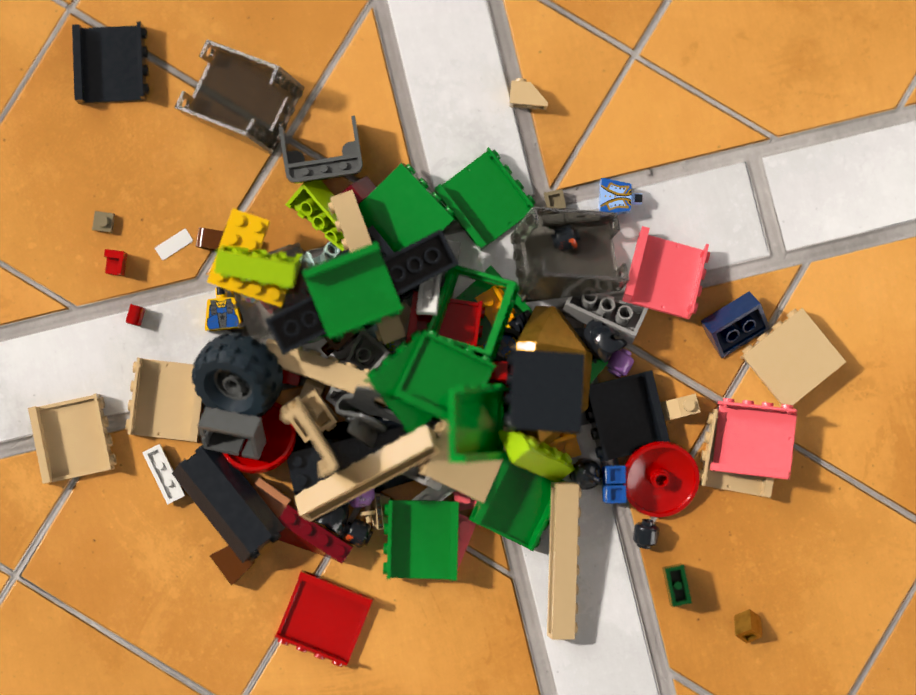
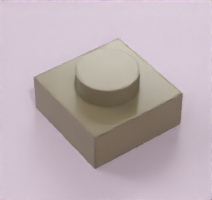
[544,189,566,212]
[92,211,115,233]

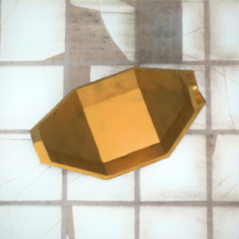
[517,306,593,446]

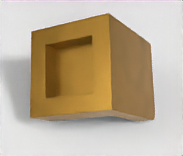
[734,609,763,644]

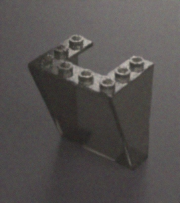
[174,39,305,155]
[510,206,629,303]

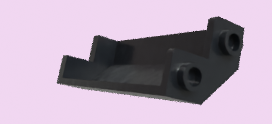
[172,445,285,563]

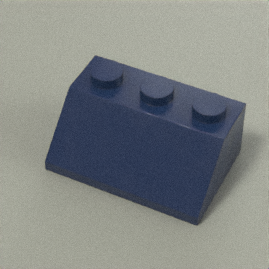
[701,291,770,358]

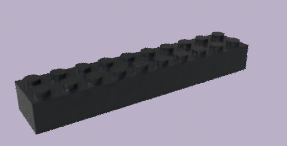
[265,229,459,355]

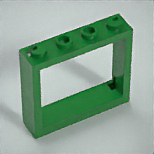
[426,265,520,360]

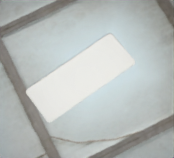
[155,229,193,260]

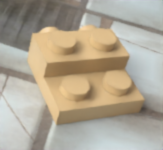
[289,389,338,443]

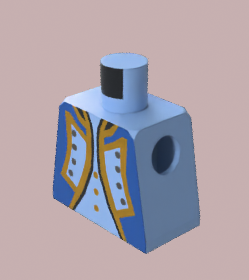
[599,178,642,217]

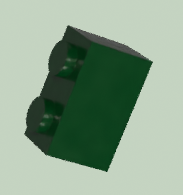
[662,563,692,607]

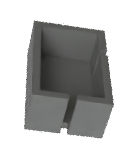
[197,407,267,460]

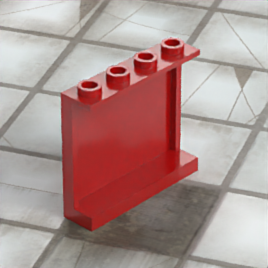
[406,291,486,356]
[275,570,373,667]

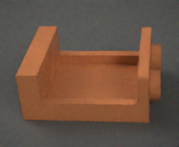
[253,477,292,519]

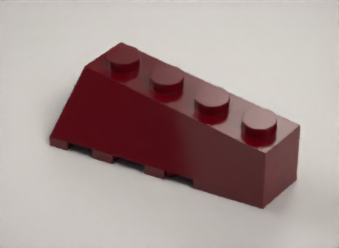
[279,504,354,564]

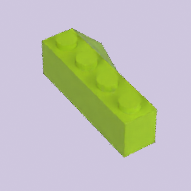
[285,180,344,251]
[214,245,303,289]
[498,430,575,482]

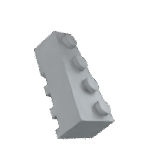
[562,288,648,345]
[325,329,392,407]

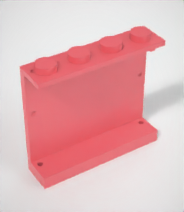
[622,226,710,320]
[710,398,797,480]

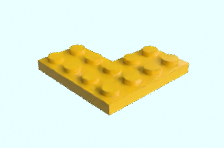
[207,208,288,308]

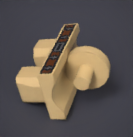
[360,494,390,530]

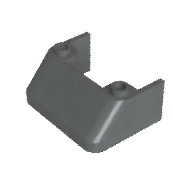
[279,116,363,184]

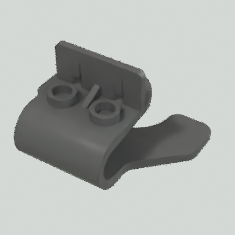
[336,386,402,448]

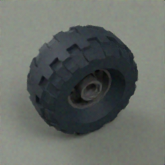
[192,333,283,417]

